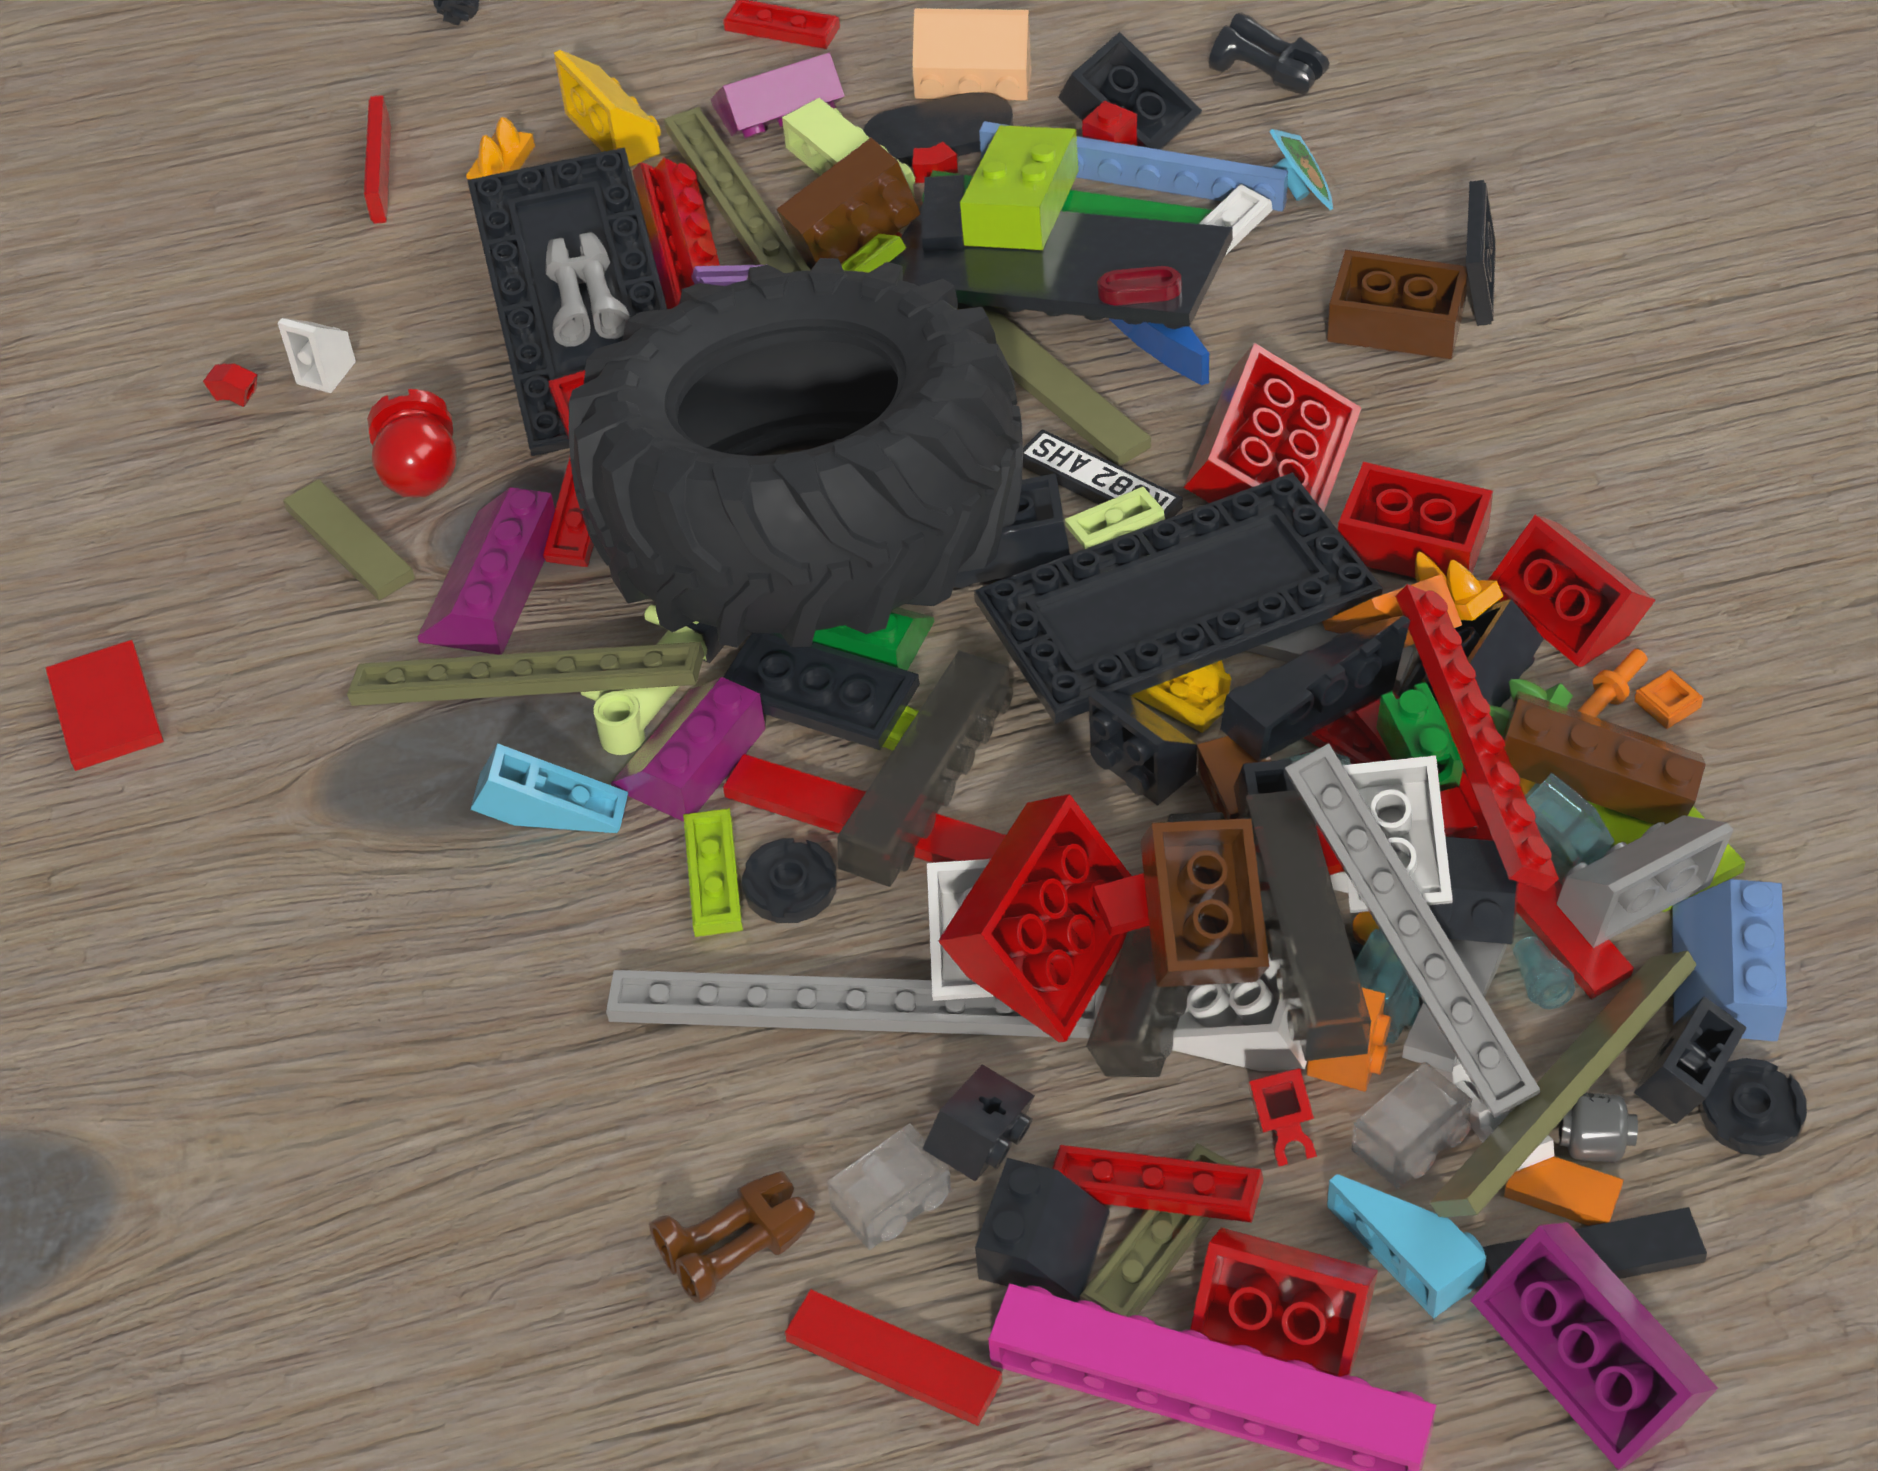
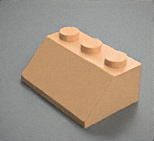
[912,8,1031,100]

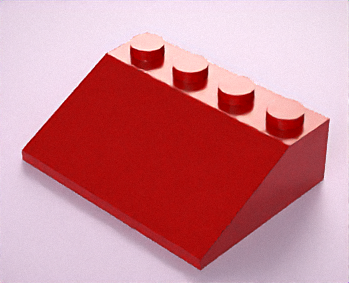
[1183,343,1362,512]
[938,794,1132,1042]

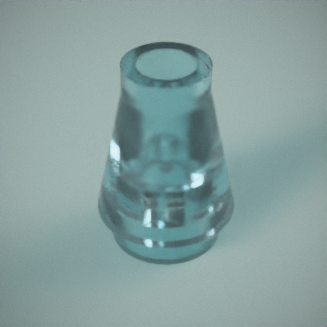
[1513,936,1575,1009]

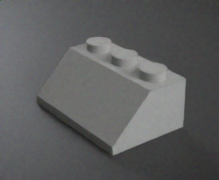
[1557,815,1733,948]

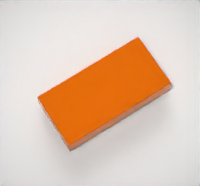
[1504,1156,1624,1226]

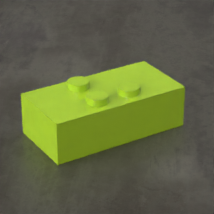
[960,125,1079,250]

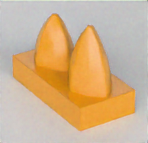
[466,117,535,180]
[1415,552,1504,621]

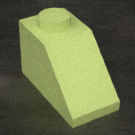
[1065,487,1165,549]

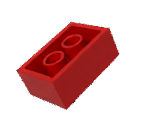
[1338,462,1493,578]

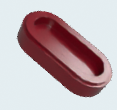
[1097,266,1182,305]

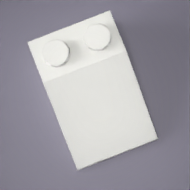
[1342,756,1453,913]
[927,859,994,1001]
[1147,951,1324,1071]

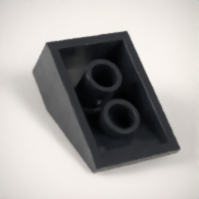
[1058,32,1202,150]

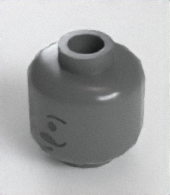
[1558,1093,1638,1162]

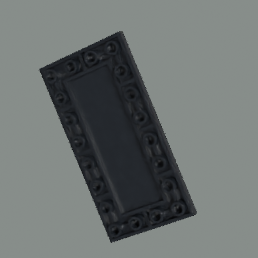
[467,147,667,457]
[889,204,1233,329]
[974,473,1383,724]

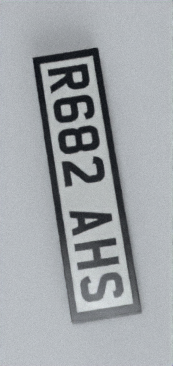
[1023,429,1183,519]

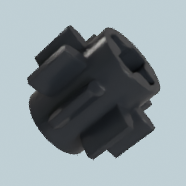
[433,0,479,25]

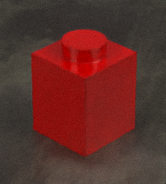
[1082,101,1137,146]

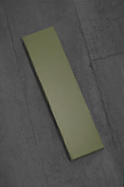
[283,479,415,601]
[1080,1143,1237,1317]

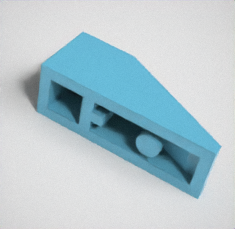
[470,744,628,833]
[1327,1174,1486,1319]

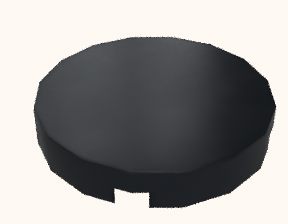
[741,838,837,923]
[1699,1058,1807,1156]

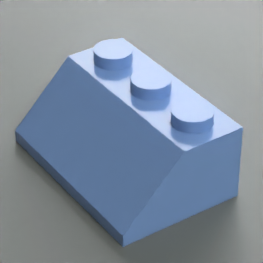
[1672,879,1787,1042]

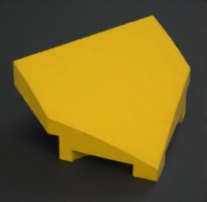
[1131,660,1231,733]

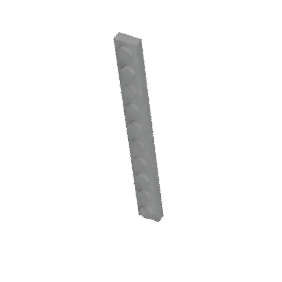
[606,970,1106,1039]

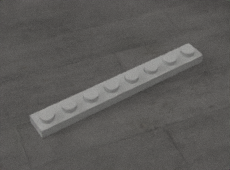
[1285,744,1540,1119]

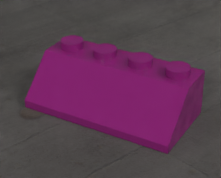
[417,487,555,655]
[1470,1222,1719,1470]

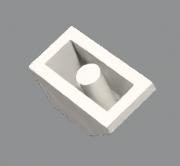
[278,318,356,393]

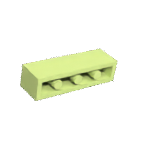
[782,98,915,197]

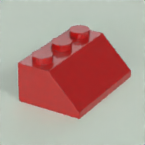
[1488,514,1656,667]
[1190,1227,1378,1377]

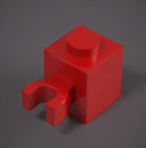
[1247,1068,1317,1167]

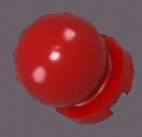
[367,389,457,498]

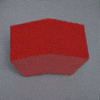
[912,142,958,183]
[203,363,258,407]

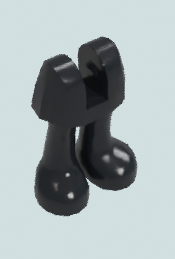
[1209,13,1330,95]

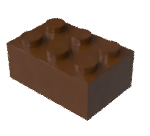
[776,138,921,270]
[1327,249,1468,359]
[1140,819,1270,987]

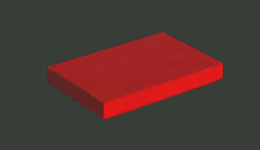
[45,640,164,771]

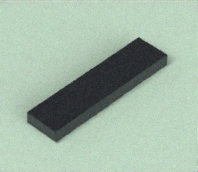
[1483,1207,1707,1280]

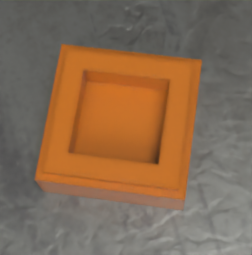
[1634,669,1703,729]

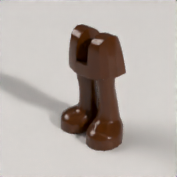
[649,1171,815,1303]

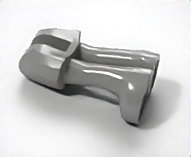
[545,232,631,347]

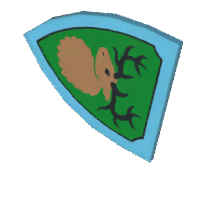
[1269,129,1333,211]

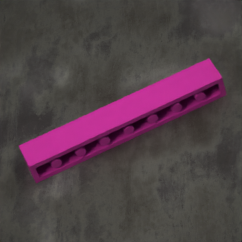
[988,1283,1436,1471]

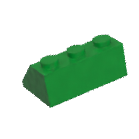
[812,607,935,671]

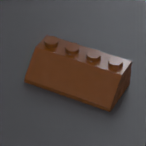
[1502,691,1706,825]

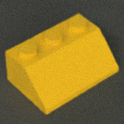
[554,50,661,167]

